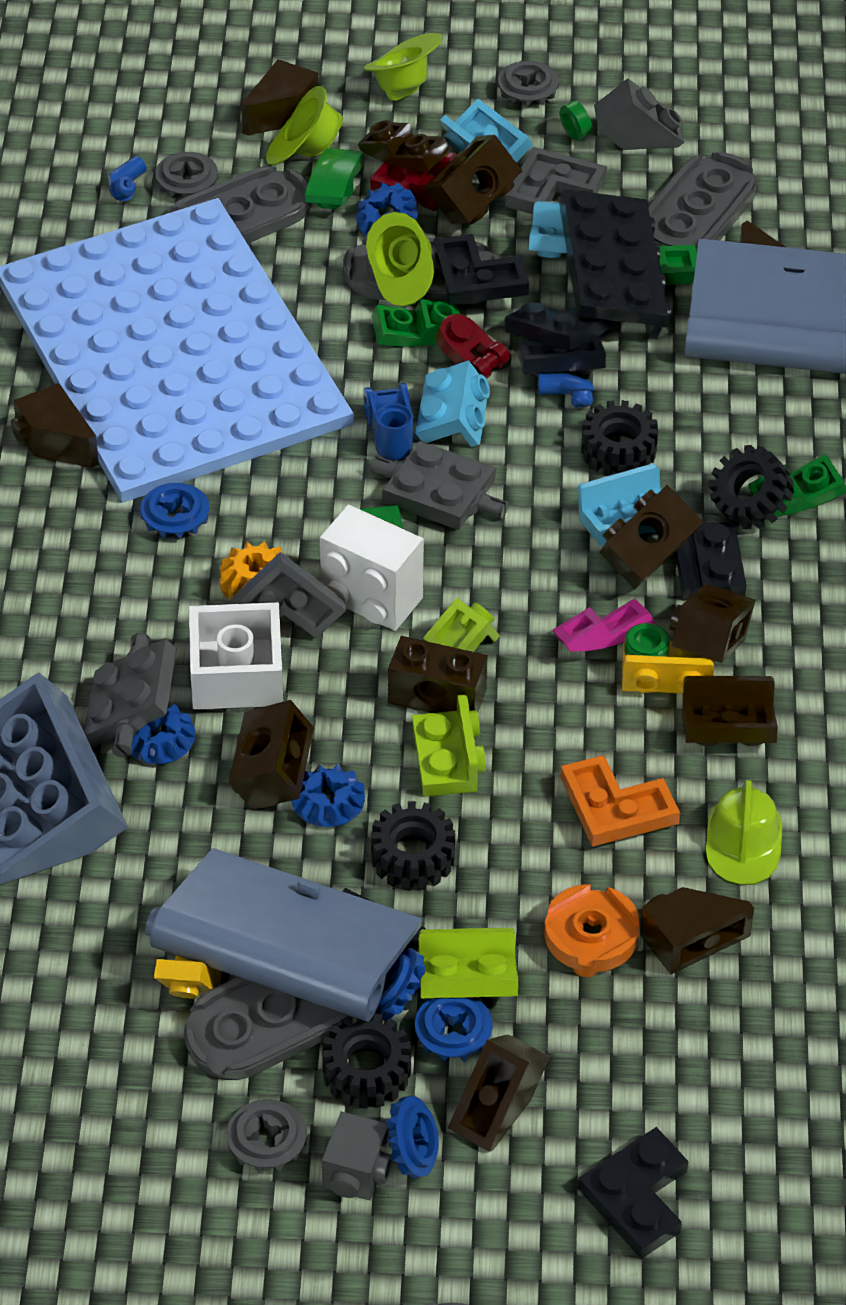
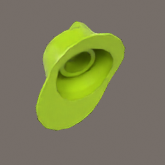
[363,33,443,101]
[266,86,344,165]
[366,212,434,306]
[706,780,782,886]

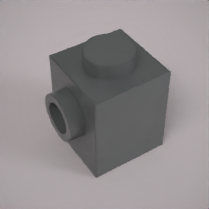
[322,1111,392,1201]

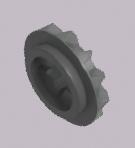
[498,61,559,107]
[155,152,218,198]
[227,1099,307,1173]

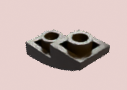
[358,120,450,172]

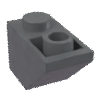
[594,78,684,150]

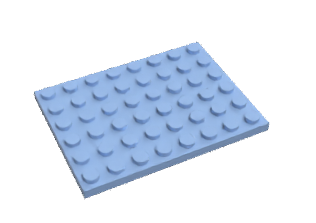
[0,198,354,503]

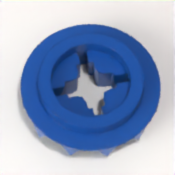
[355,182,418,237]
[140,483,209,539]
[131,704,195,764]
[291,763,365,827]
[373,948,425,1021]
[415,997,493,1062]
[386,1096,439,1178]

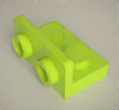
[412,694,486,797]
[419,928,518,998]

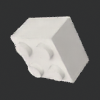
[320,504,424,631]
[189,602,283,710]

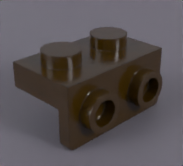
[681,676,778,746]

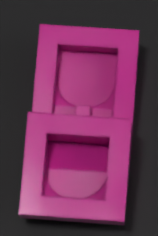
[553,598,656,652]

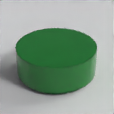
[559,100,593,141]
[624,623,670,657]

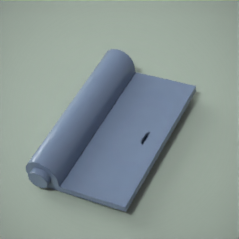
[685,238,846,374]
[145,848,422,1022]

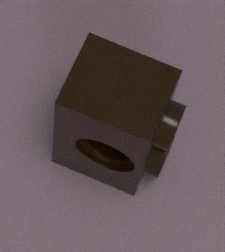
[424,134,523,224]
[599,485,704,590]
[669,584,756,663]
[388,636,488,713]
[228,700,314,810]

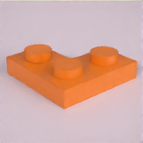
[560,755,680,847]

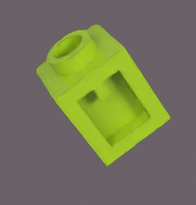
[423,598,500,652]

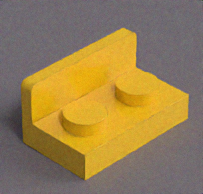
[622,641,714,693]

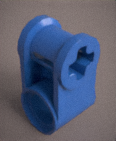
[363,383,413,460]

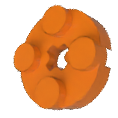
[544,884,639,977]

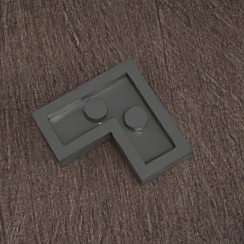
[505,147,607,214]
[225,552,346,638]

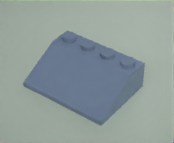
[0,672,128,885]

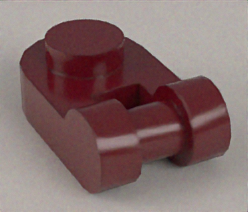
[436,314,510,379]

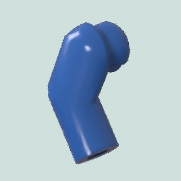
[108,156,147,201]
[538,373,595,408]

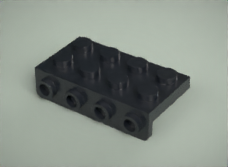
[559,189,671,340]

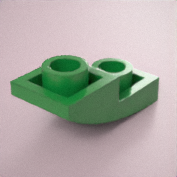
[305,148,364,209]
[371,299,460,347]
[747,454,846,517]

